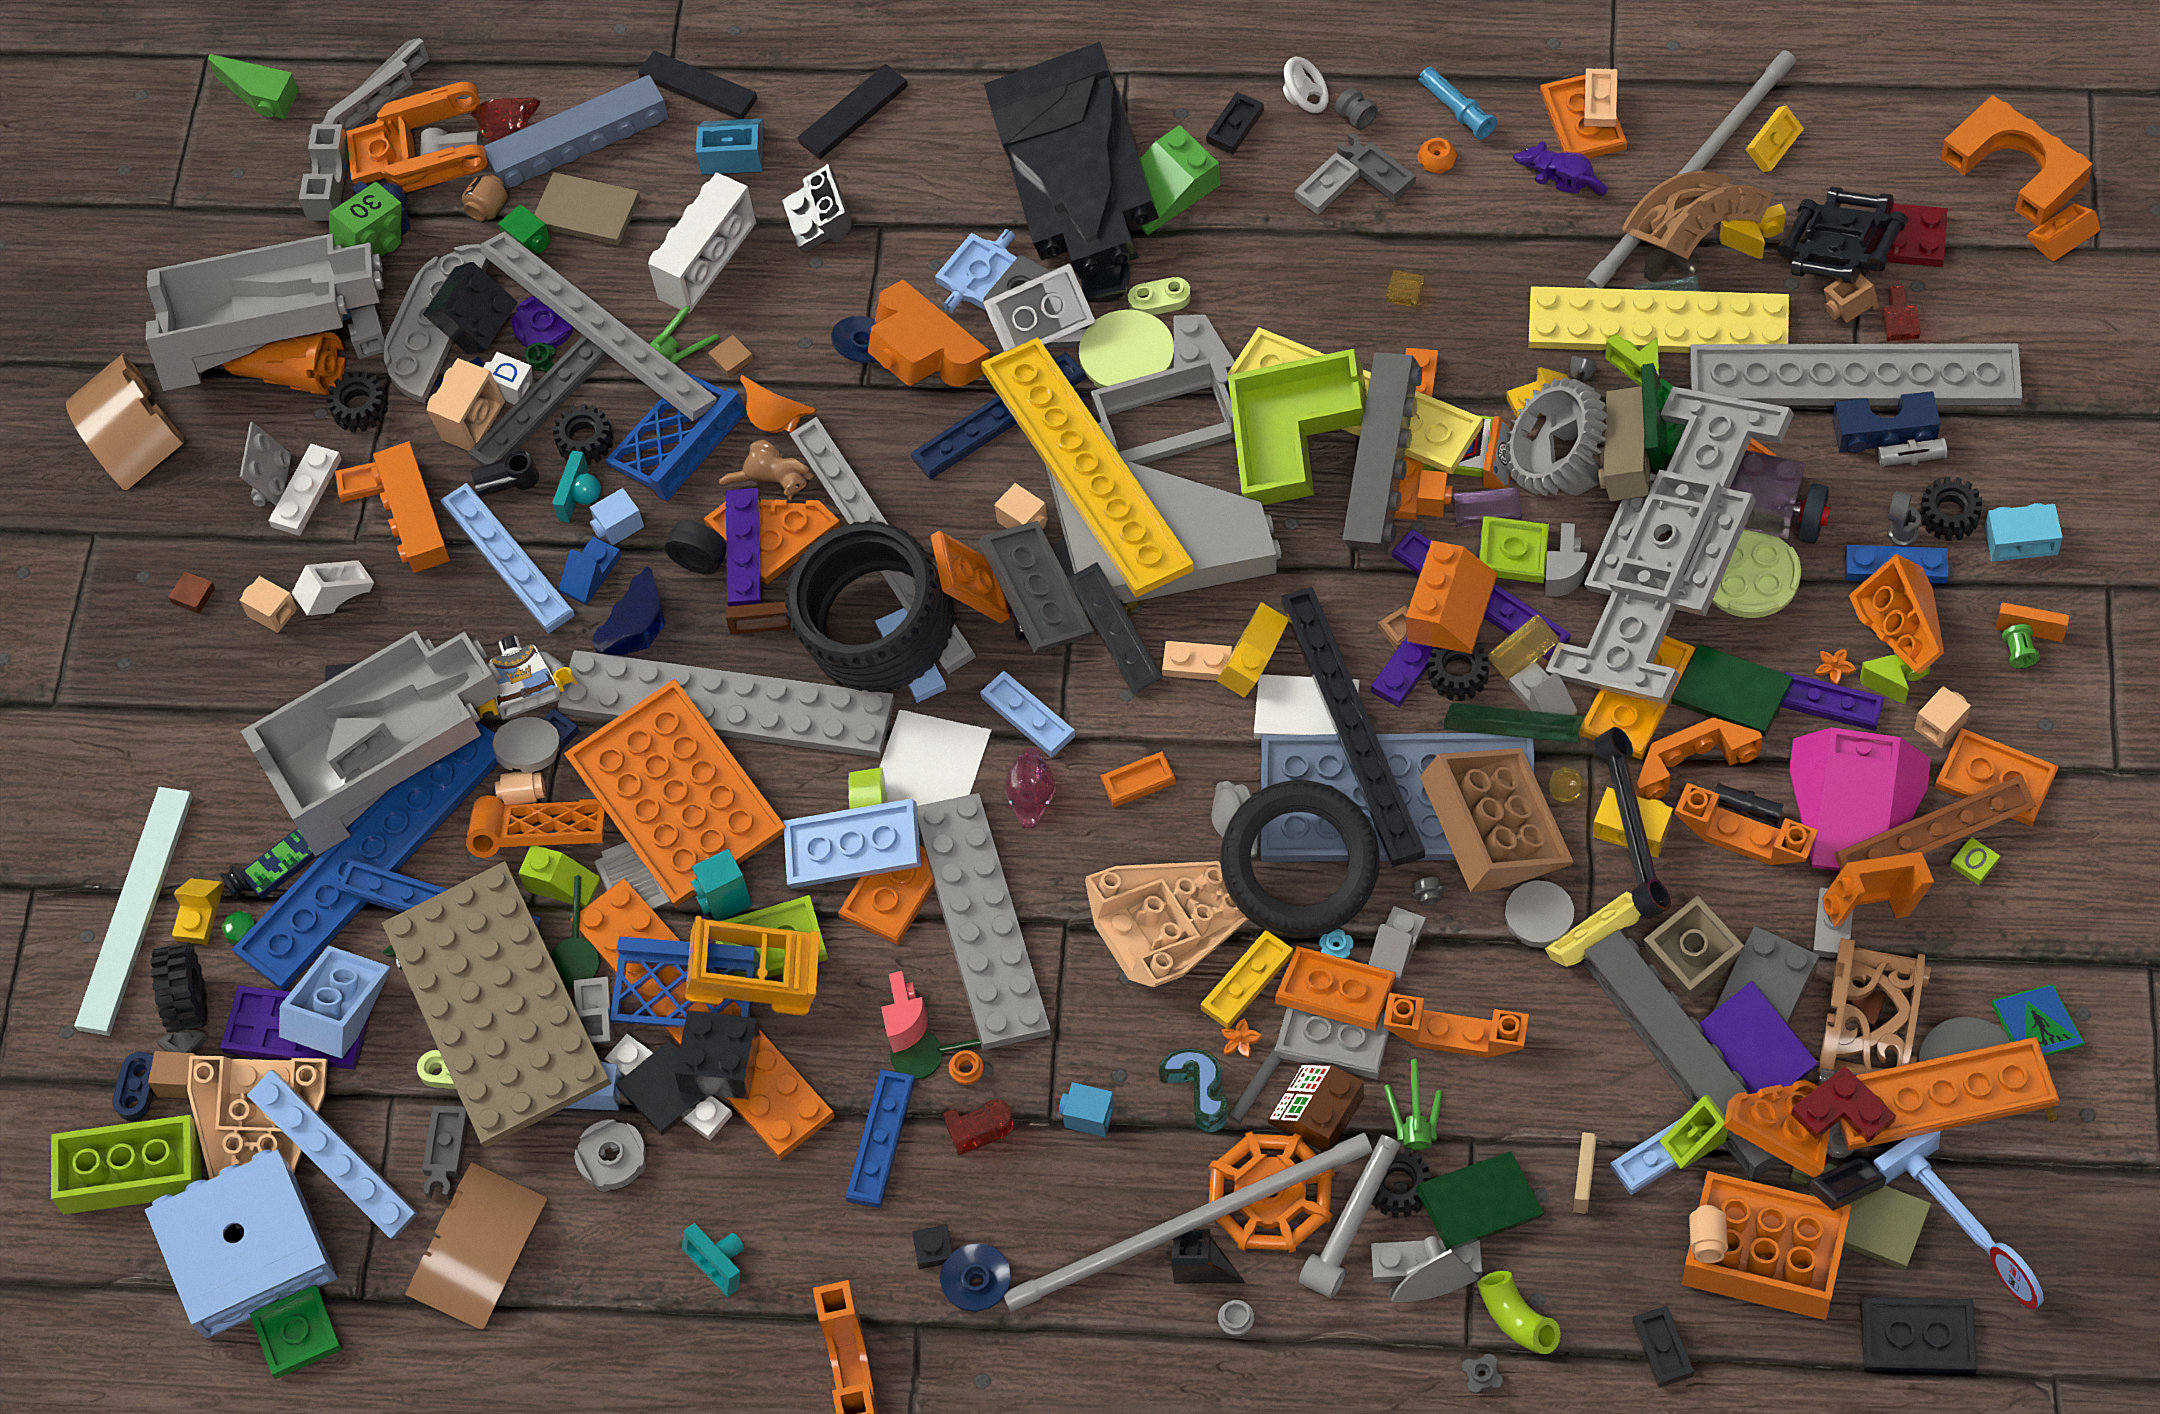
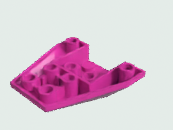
[1789,727,1931,872]

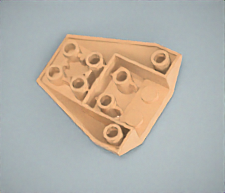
[1085,861,1249,987]
[187,1056,328,1180]

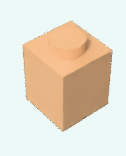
[994,483,1048,530]
[240,576,297,633]
[1914,686,1971,749]

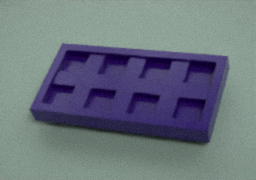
[220,985,371,1070]

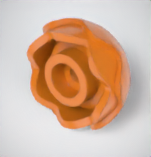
[1418,137,1457,174]

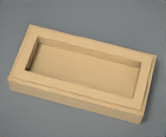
[1573,1132,1597,1214]

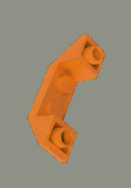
[1636,717,1763,800]
[1674,783,1818,865]
[1383,993,1529,1058]

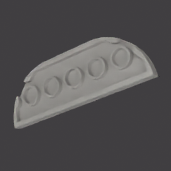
[383,244,490,404]

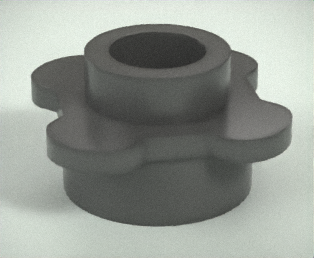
[1462,1354,1503,1394]

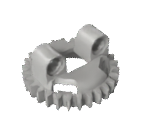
[1504,378,1608,496]

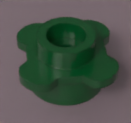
[525,342,556,373]

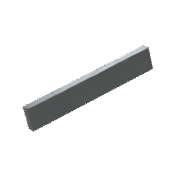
[468,335,610,466]

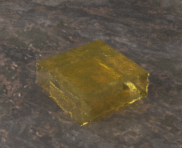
[1386,270,1425,307]

